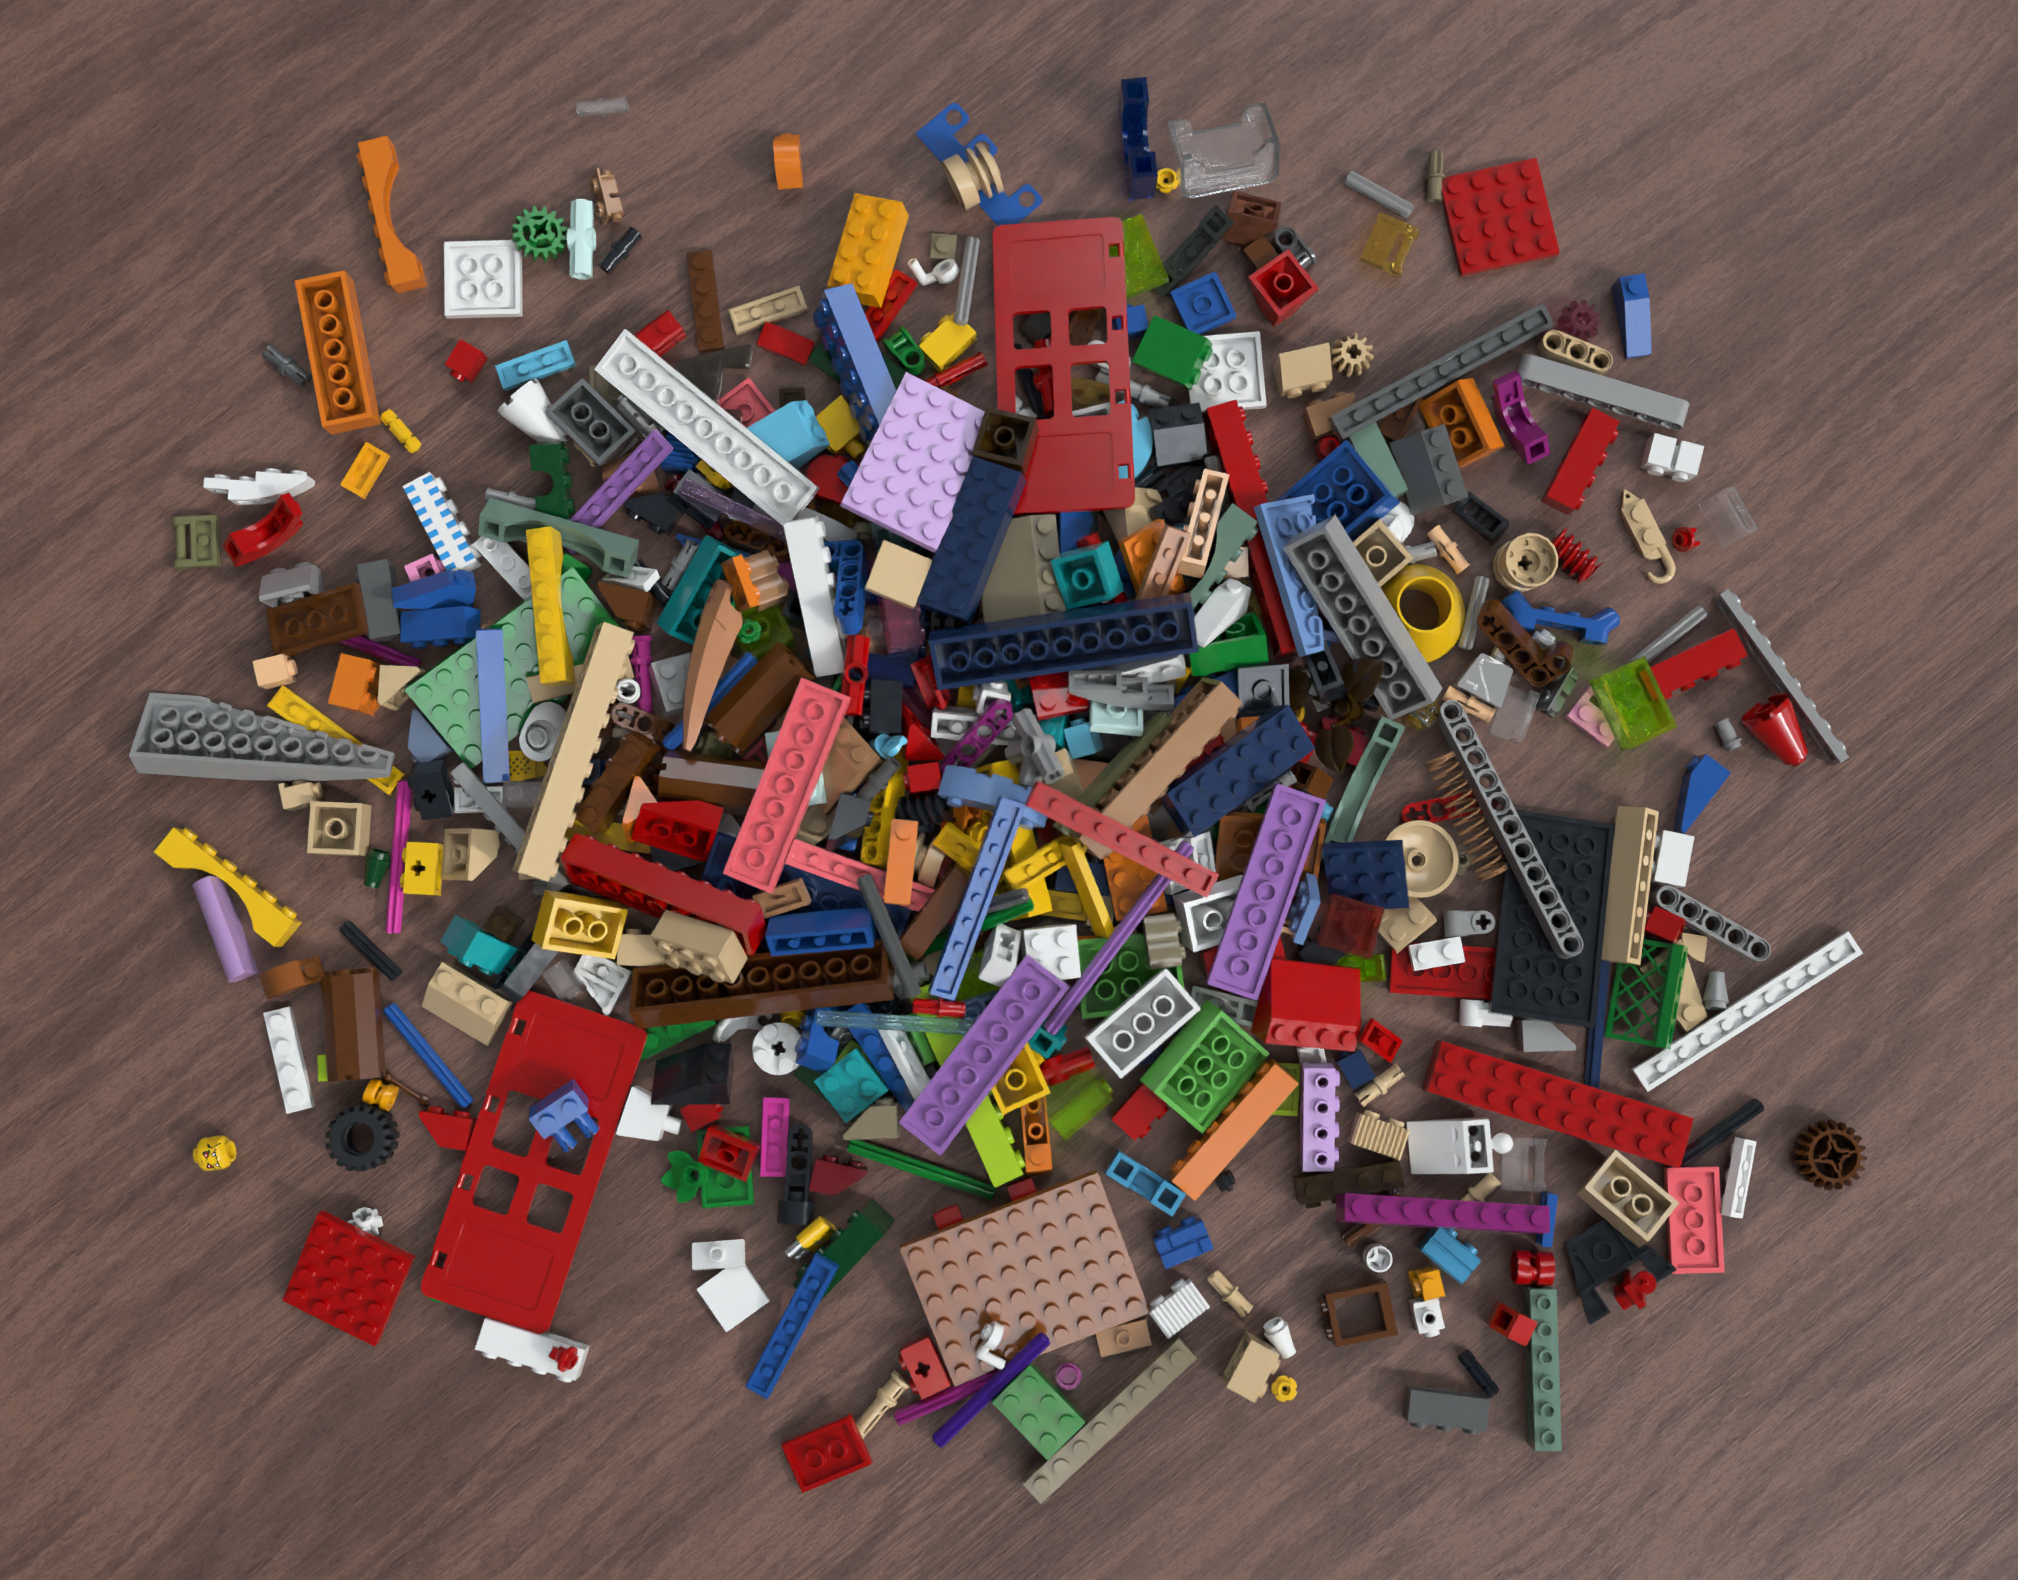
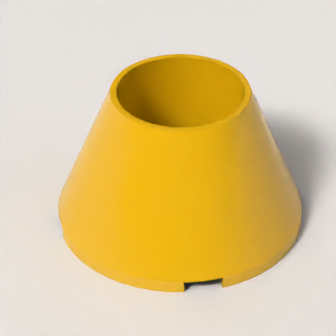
[1380,564,1465,663]

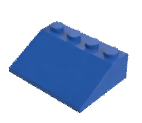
[1276,440,1400,542]

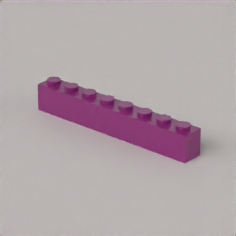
[1336,1193,1550,1234]

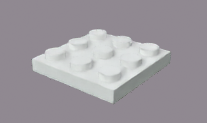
[444,240,523,319]
[1188,332,1267,413]

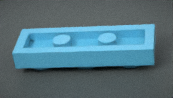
[495,340,577,392]

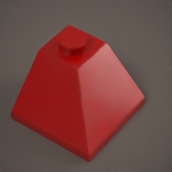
[1248,249,1319,327]

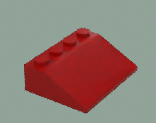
[1250,958,1361,1052]

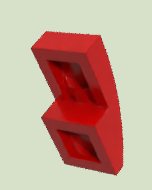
[755,322,815,366]

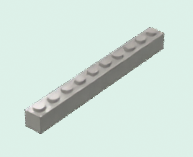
[450,762,571,892]

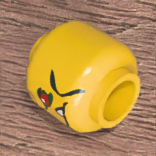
[193,1135,236,1171]

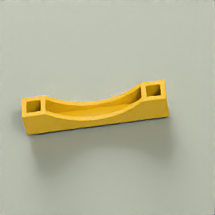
[526,526,576,688]
[154,827,302,947]

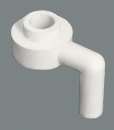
[908,258,960,286]
[975,1321,1006,1370]

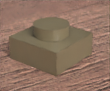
[930,234,957,262]

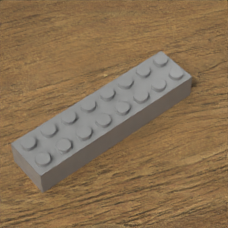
[1283,515,1443,720]

